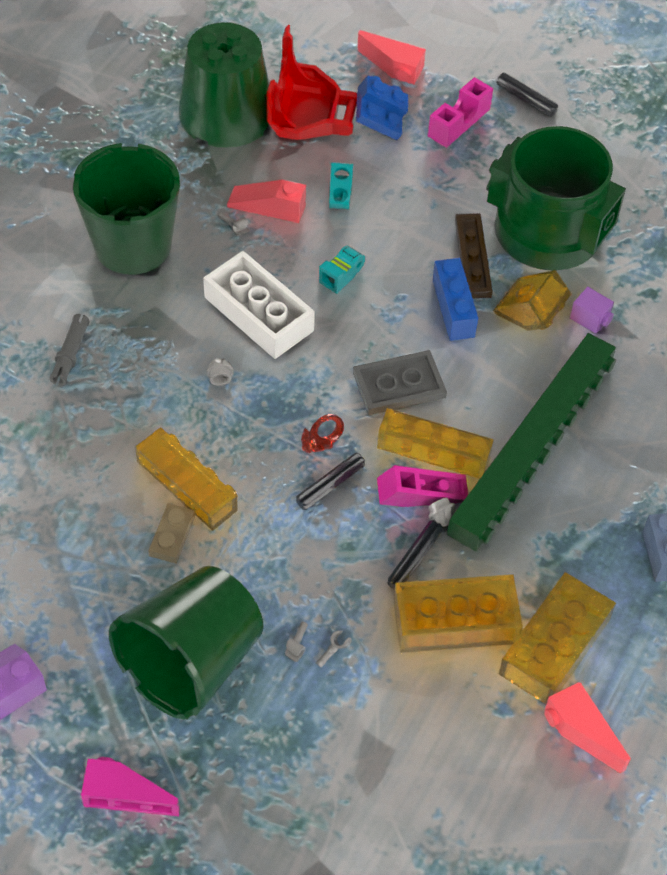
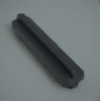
[497,73,558,116]
[296,453,365,510]
[387,520,443,591]

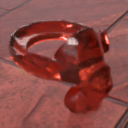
[301,414,344,453]

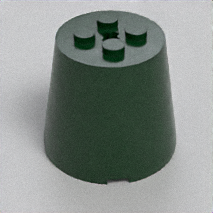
[179,22,270,148]
[72,143,180,274]
[108,566,264,720]

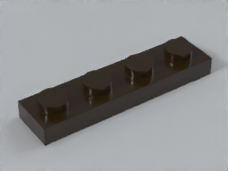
[455,213,493,299]

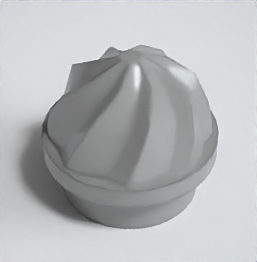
[207,358,234,386]
[427,498,456,527]

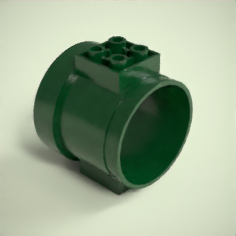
[486,126,626,271]

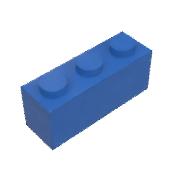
[432,258,478,341]

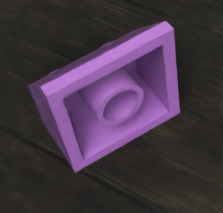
[0,643,47,720]

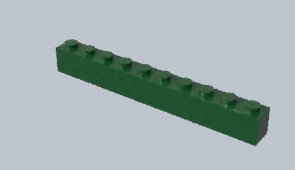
[447,333,616,551]

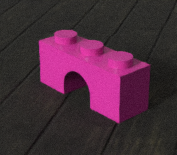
[428,77,493,148]

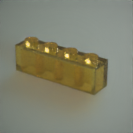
[377,408,494,479]
[135,427,238,531]

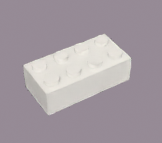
[204,251,315,359]

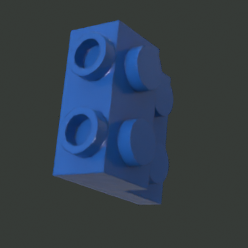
[356,75,408,140]

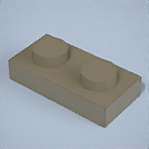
[149,503,195,564]

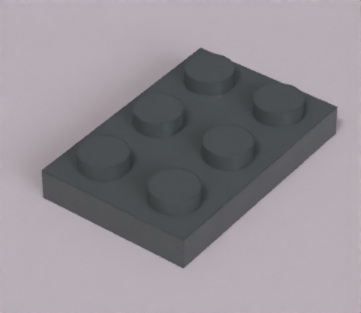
[353,350,447,415]

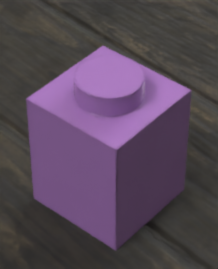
[570,286,614,334]

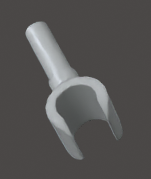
[218,212,250,236]
[285,622,308,662]
[316,631,352,668]

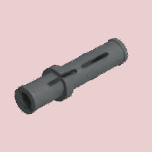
[49,314,90,386]

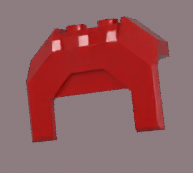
[267,25,357,140]

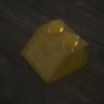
[493,270,572,331]

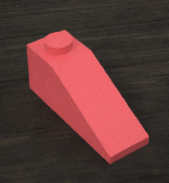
[357,30,426,85]
[227,180,306,223]
[544,682,631,773]

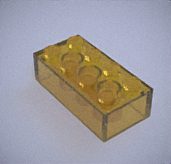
[498,572,616,704]
[393,574,523,653]

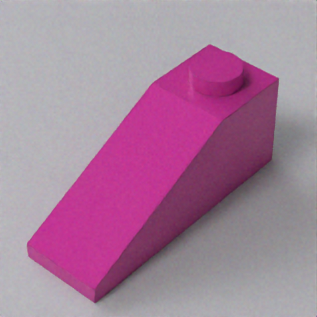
[377,465,468,507]
[81,757,180,817]

